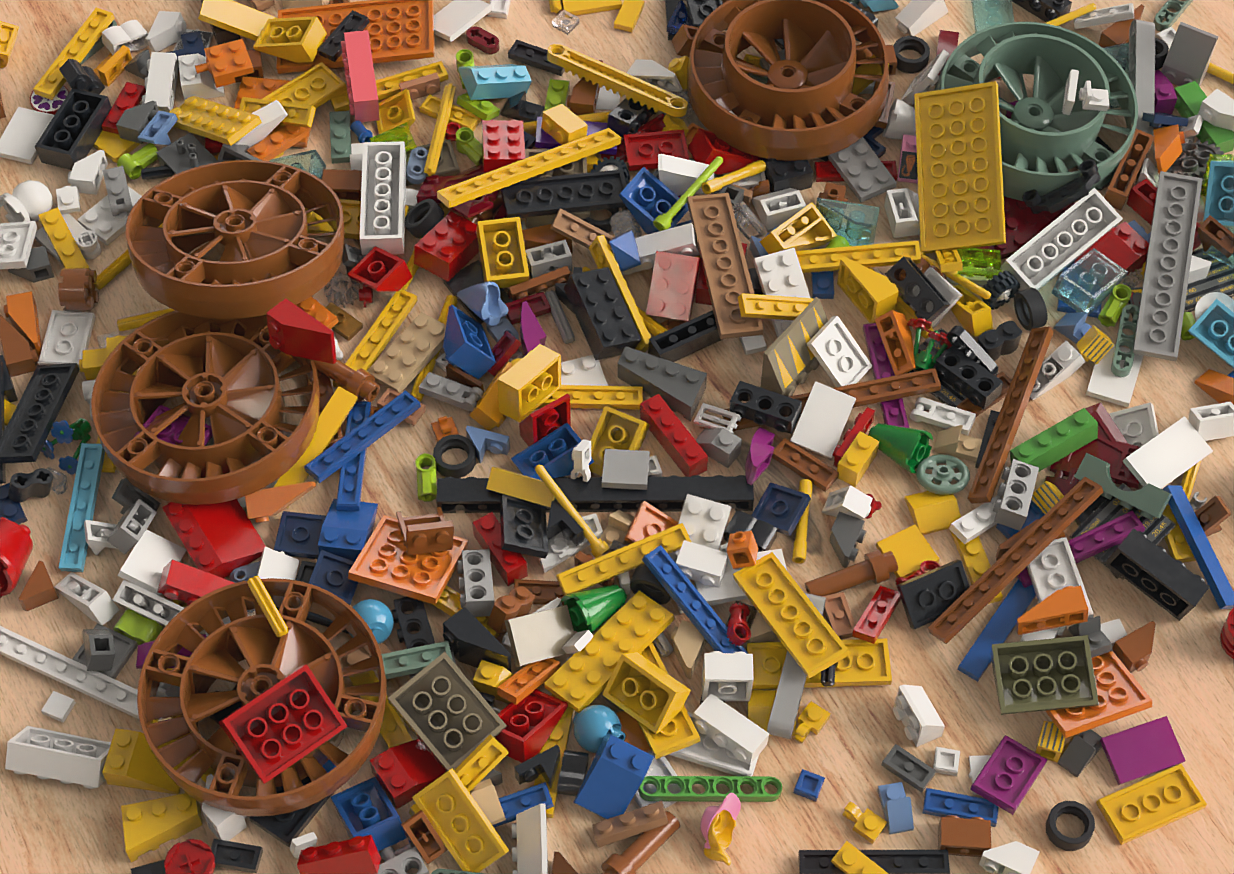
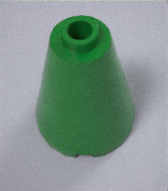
[868,423,933,474]
[561,585,627,634]

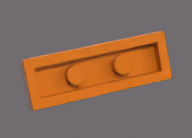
[247,125,309,161]
[497,658,561,705]

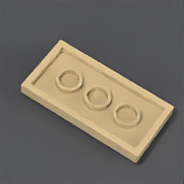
[367,312,446,393]

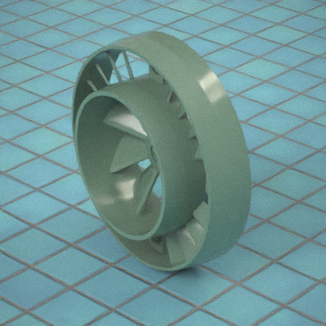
[934,22,1138,201]

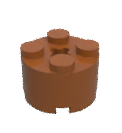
[58,268,99,311]

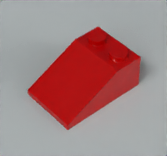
[688,128,760,175]
[1074,222,1149,290]
[266,298,337,364]
[519,393,571,447]
[495,689,568,763]
[369,739,446,810]

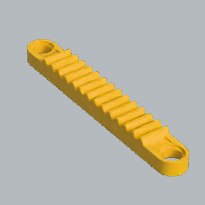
[547,44,688,117]

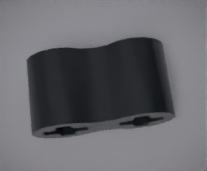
[8,468,53,502]
[557,750,589,796]

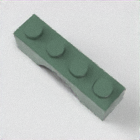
[1074,453,1172,520]

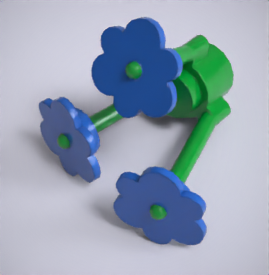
[41,418,92,475]

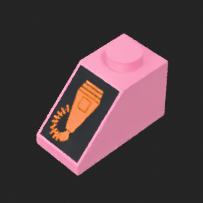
[897,134,918,184]

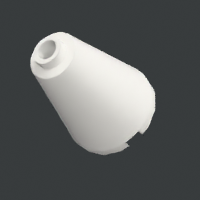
[882,99,916,140]

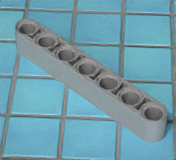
[1128,19,1155,143]
[767,593,826,739]

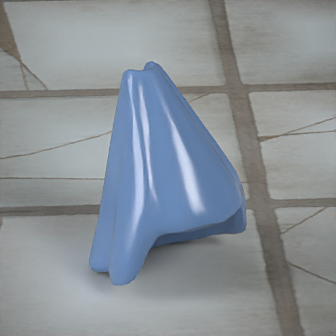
[457,281,508,326]

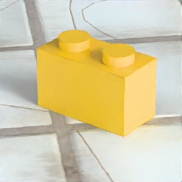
[541,104,588,145]
[837,431,879,487]

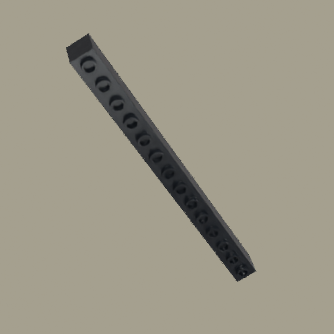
[436,475,754,513]

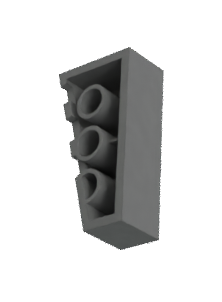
[618,346,707,421]

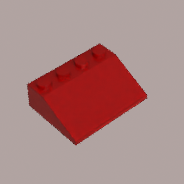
[162,499,266,579]
[219,664,348,784]

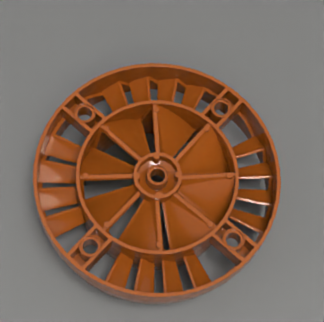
[687,0,889,161]
[125,160,345,319]
[91,310,320,505]
[137,578,387,816]

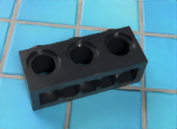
[1010,0,1072,26]
[607,98,657,138]
[885,256,950,322]
[934,345,1003,410]
[730,381,802,434]
[391,597,435,650]

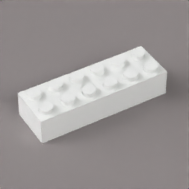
[360,141,406,255]
[999,188,1123,291]

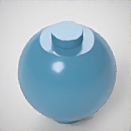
[349,599,394,644]
[573,705,625,753]

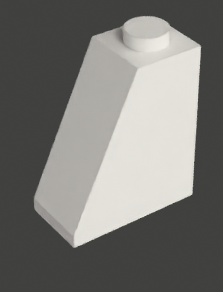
[895,0,948,36]
[658,154,714,196]

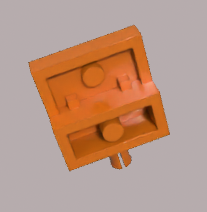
[195,39,254,88]

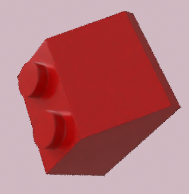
[347,246,412,291]

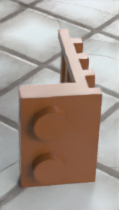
[396,507,454,555]

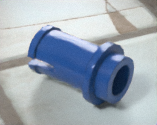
[350,120,373,143]

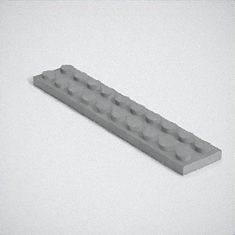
[759,49,897,202]
[1133,171,1203,362]

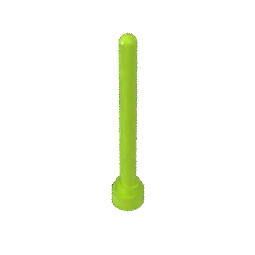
[653,156,723,231]

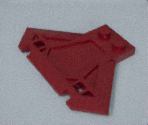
[416,163,500,218]
[1044,402,1141,496]

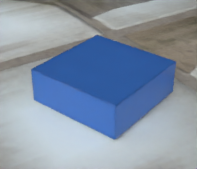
[793,769,825,802]

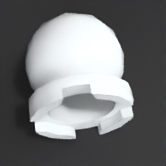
[0,180,53,223]

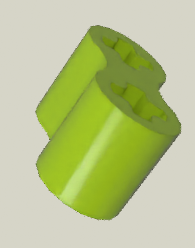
[113,609,163,645]

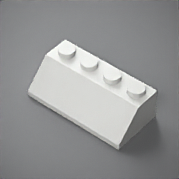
[5,726,111,789]
[512,803,548,874]

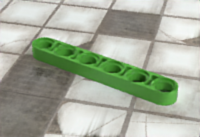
[638,776,782,802]

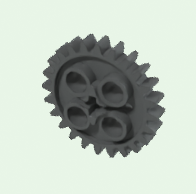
[1156,140,1225,181]

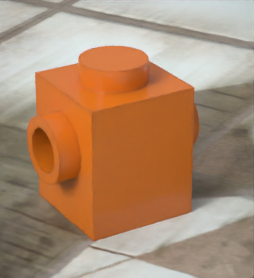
[727,530,758,569]

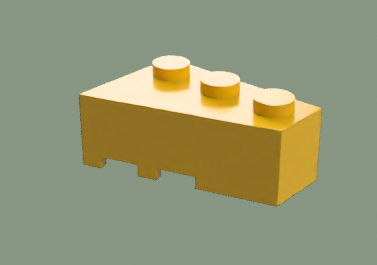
[759,202,837,254]
[121,793,202,863]

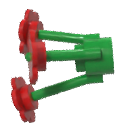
[907,318,952,371]

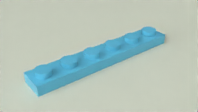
[58,443,105,572]

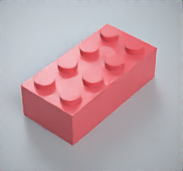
[341,30,379,122]

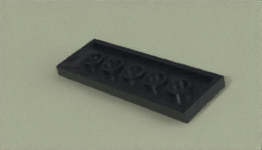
[501,169,627,218]
[0,363,80,464]

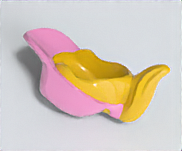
[700,793,741,866]

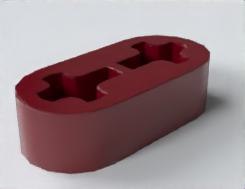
[466,26,500,54]

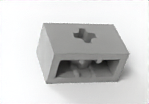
[525,240,572,279]
[107,499,157,554]

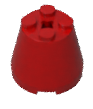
[0,517,33,598]

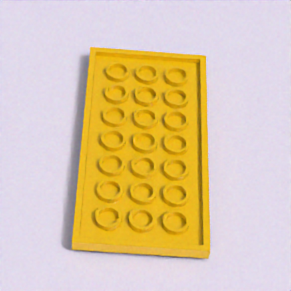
[914,81,1006,254]

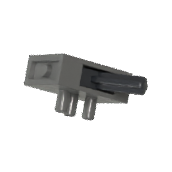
[141,132,217,180]

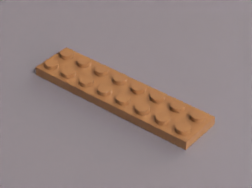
[687,193,764,339]

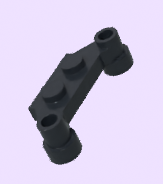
[1022,159,1101,214]

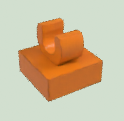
[431,416,459,442]

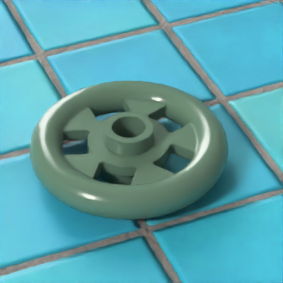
[916,454,970,495]

